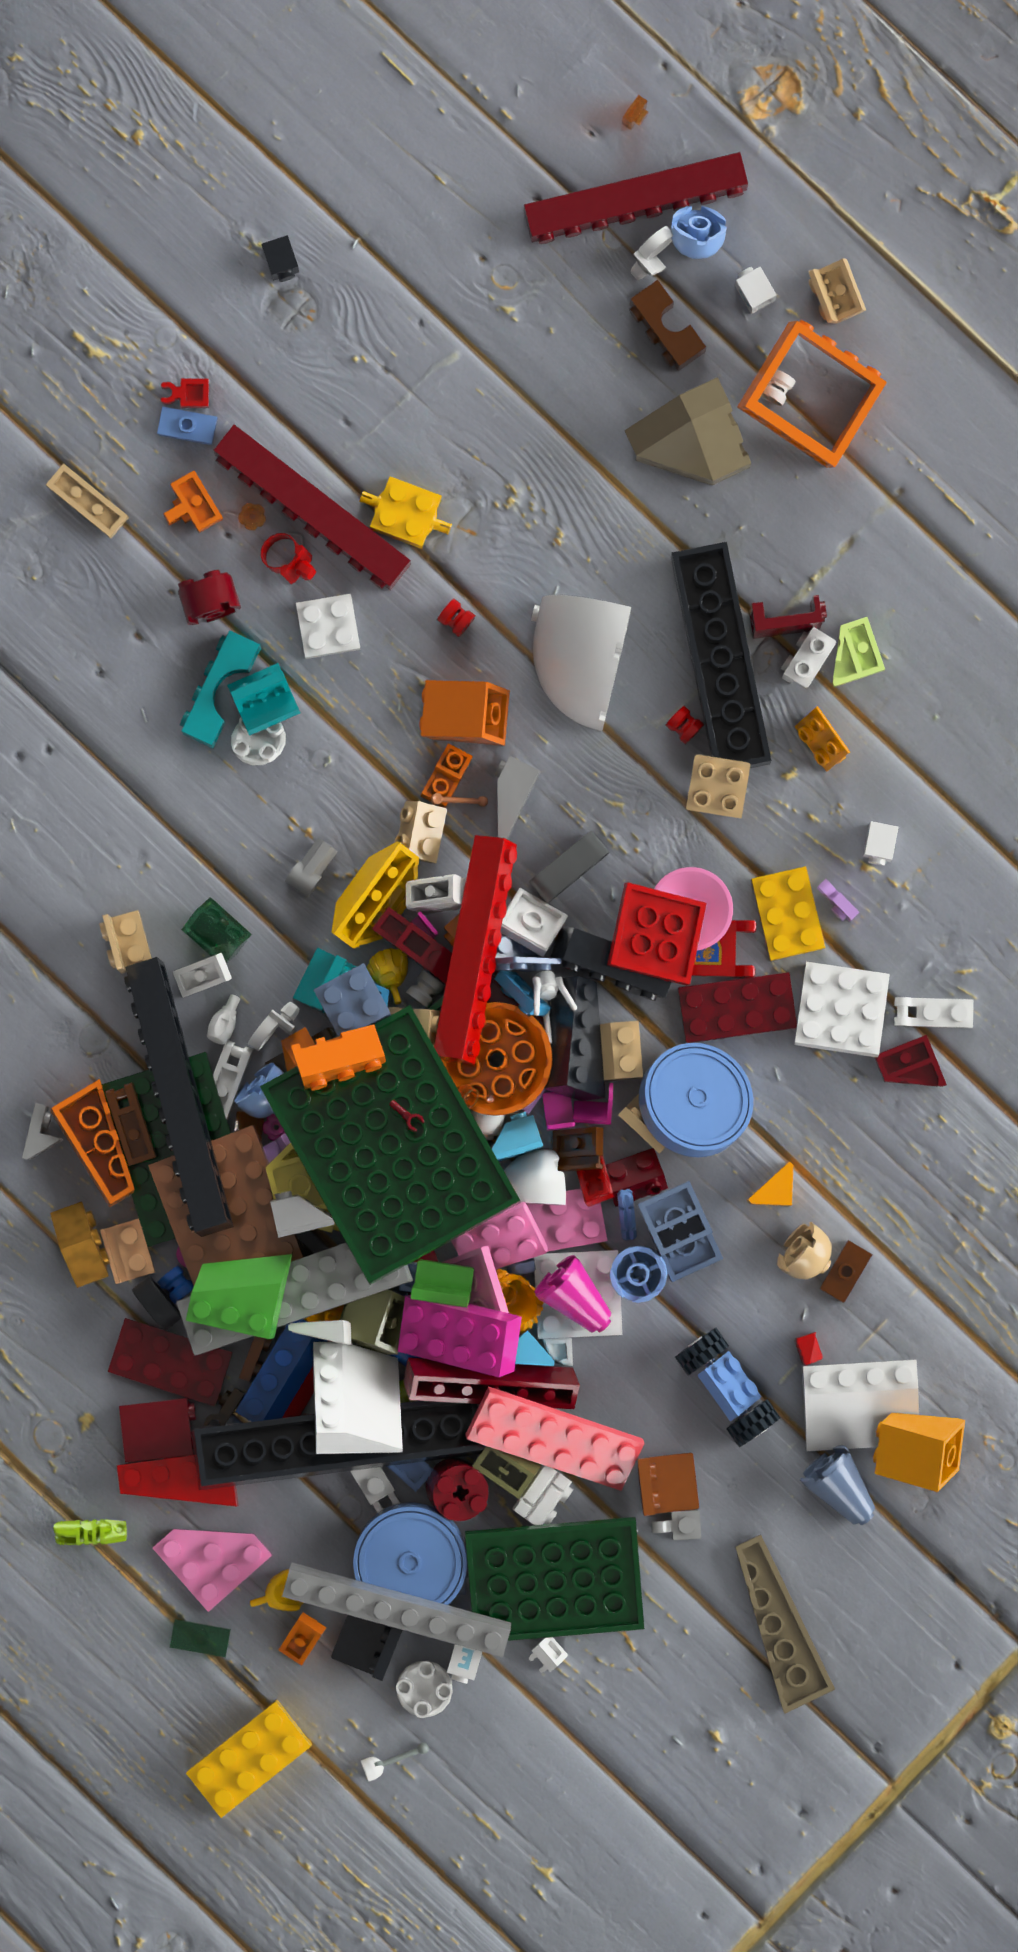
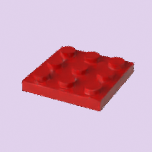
[607,882,707,986]

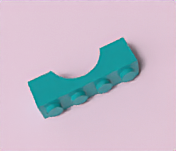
[180,630,261,749]

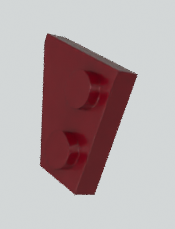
[874,1035,947,1087]

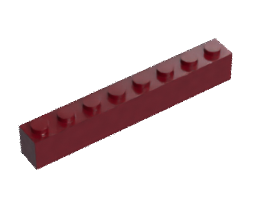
[524,152,748,244]
[213,424,411,591]

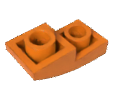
[420,743,473,808]

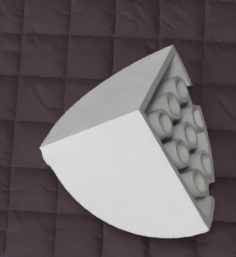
[531,595,631,731]

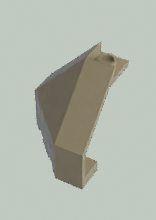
[624,377,751,485]

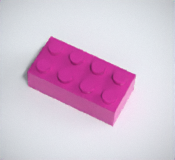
[398,1295,522,1377]

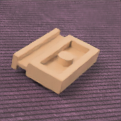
[100,1218,156,1284]

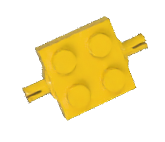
[359,476,452,549]

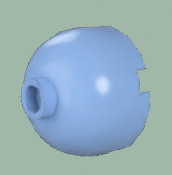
[671,206,727,259]
[234,1063,284,1118]
[610,1245,668,1303]

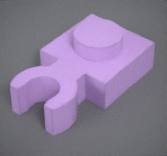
[817,879,860,922]

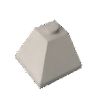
[270,1191,334,1238]

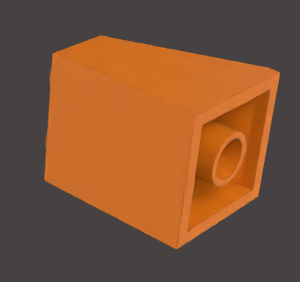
[419,680,510,746]

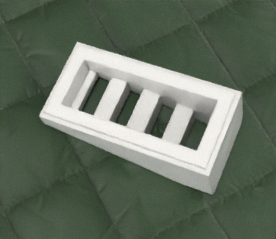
[288,1320,351,1345]

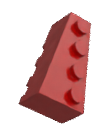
[117,1455,239,1507]

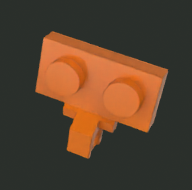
[164,470,223,533]

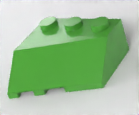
[186,1254,292,1339]

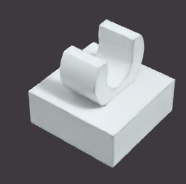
[529,1637,568,1673]

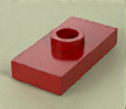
[576,1156,614,1207]

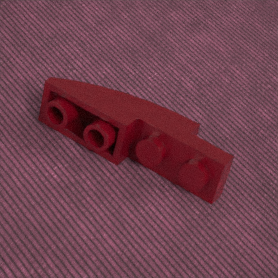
[372,907,452,985]

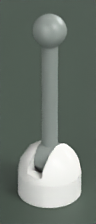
[360,1743,429,1782]

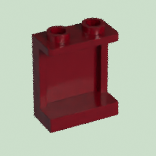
[749,595,827,639]
[119,1398,196,1463]

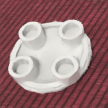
[231,718,286,765]
[396,1660,453,1718]

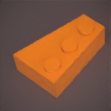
[291,1025,386,1091]

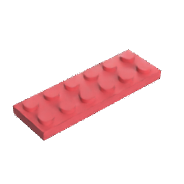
[466,1386,645,1491]

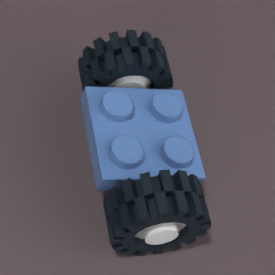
[675,1328,781,1447]

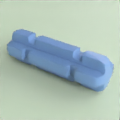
[617,1189,637,1241]

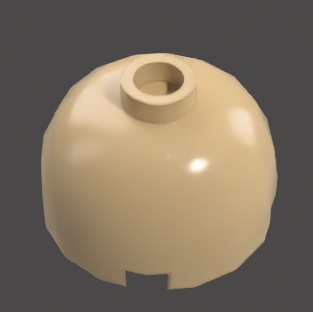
[777,1222,832,1279]

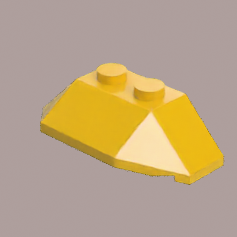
[331,841,419,949]

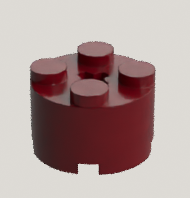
[178,570,241,625]
[426,1458,489,1521]

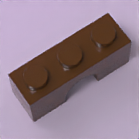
[629,280,706,371]

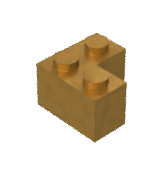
[50,1201,110,1288]

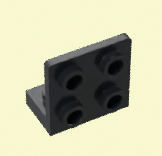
[331,1615,403,1681]

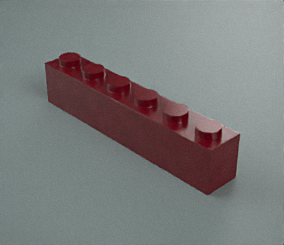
[403,1358,580,1409]

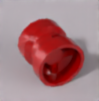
[437,598,476,637]
[665,705,705,745]

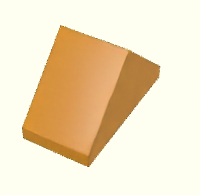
[747,1161,793,1206]

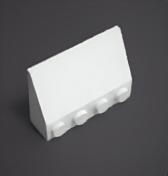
[313,1342,403,1454]
[801,1360,919,1451]

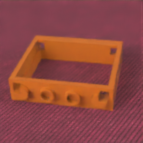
[737,320,887,468]

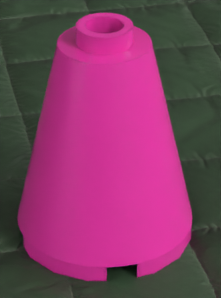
[534,1255,611,1333]

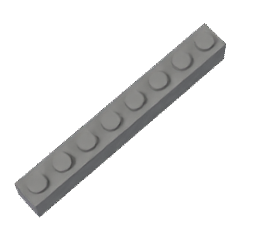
[282,1562,511,1657]

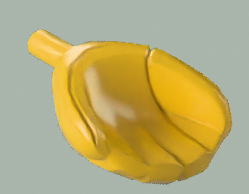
[366,948,408,1004]
[250,1569,304,1611]

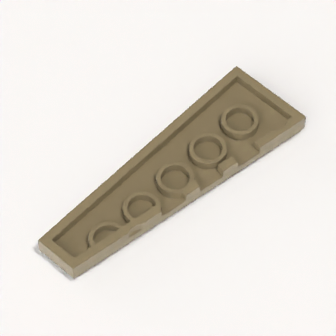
[735,1534,835,1714]

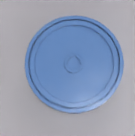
[639,1043,753,1157]
[353,1502,467,1605]

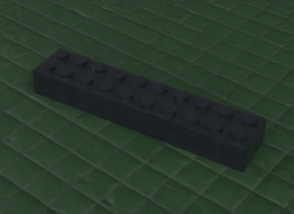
[192,1401,484,1490]

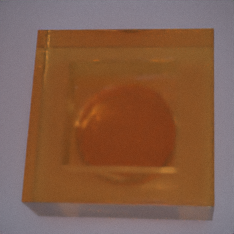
[622,95,648,130]

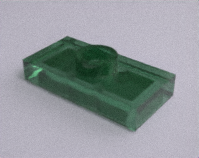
[170,1619,231,1658]

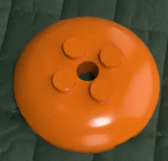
[441,1002,553,1116]

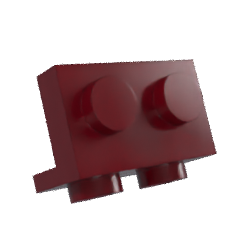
[606,1148,668,1207]

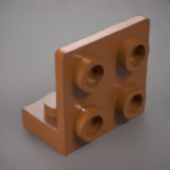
[637,1452,699,1516]

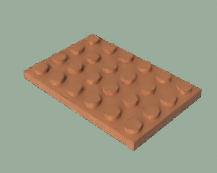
[148,1125,305,1285]

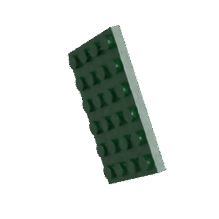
[101,1052,231,1247]
[465,1517,645,1641]

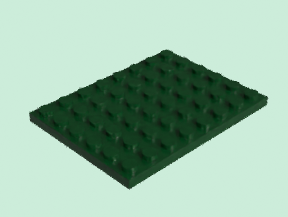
[260,1005,521,1285]

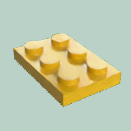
[751,866,825,961]

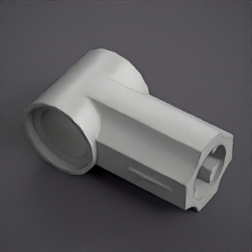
[285,838,338,897]

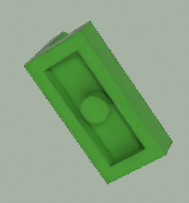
[410,1259,474,1308]

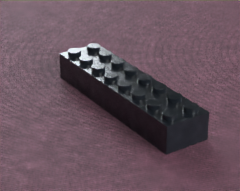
[671,542,772,768]

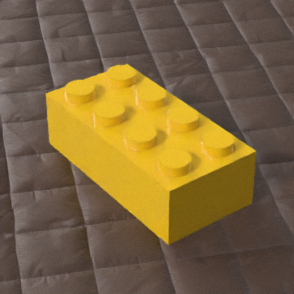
[186,1700,312,1818]

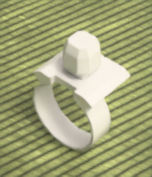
[631,226,673,280]
[248,1002,300,1051]

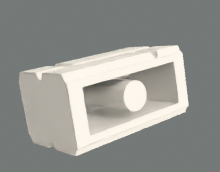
[406,874,466,915]
[512,1465,574,1525]

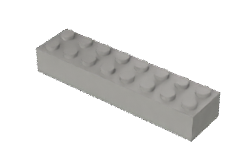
[177,1243,413,1356]

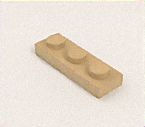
[46,463,129,539]

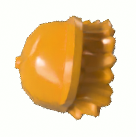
[496,1269,544,1335]

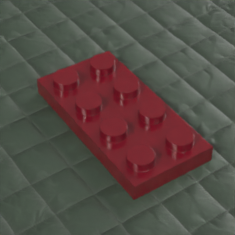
[678,972,797,1043]
[108,1318,233,1406]

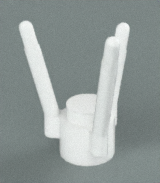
[532,971,577,1044]

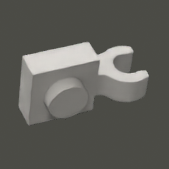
[651,1510,701,1540]

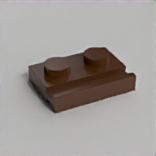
[552,1127,603,1172]

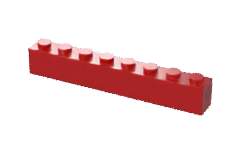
[434,835,517,1065]

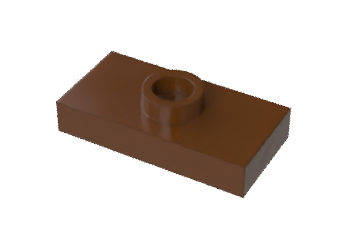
[819,1240,873,1303]

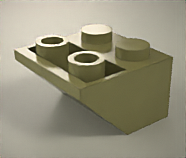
[339,1290,405,1355]
[472,1446,542,1499]

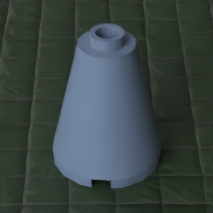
[800,1445,875,1525]

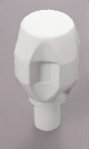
[207,994,240,1045]

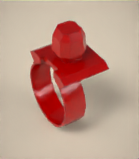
[260,533,316,584]

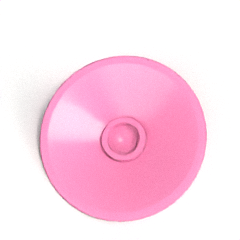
[654,867,733,951]

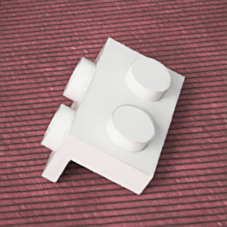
[781,627,836,688]

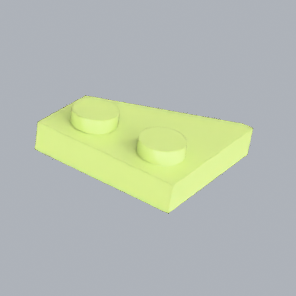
[832,617,885,688]

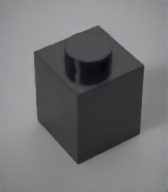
[261,235,299,282]

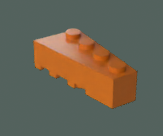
[51,1079,135,1208]

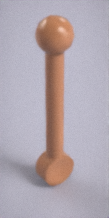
[431,793,488,807]

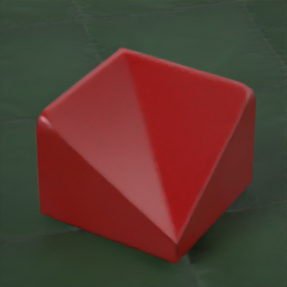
[794,1332,823,1366]

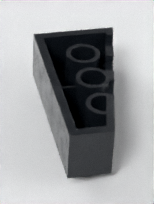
[550,927,671,1001]
[544,976,605,1101]

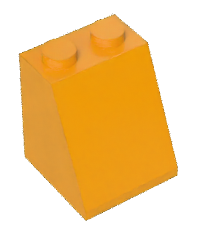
[873,1413,965,1492]

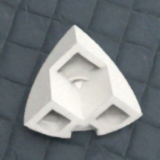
[504,1149,566,1205]

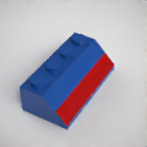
[235,1319,333,1422]

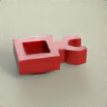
[161,378,209,408]

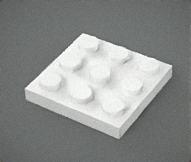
[794,961,890,1057]
[534,1250,623,1339]

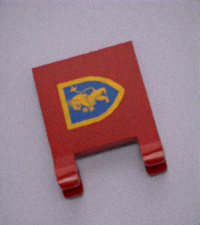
[692,920,757,978]

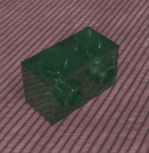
[181,897,252,964]

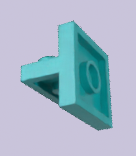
[227,663,300,736]
[293,947,357,1015]

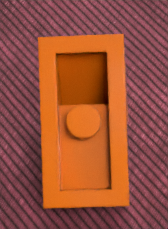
[278,1612,327,1666]

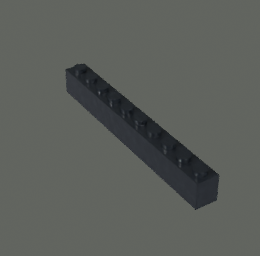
[124,957,234,1237]

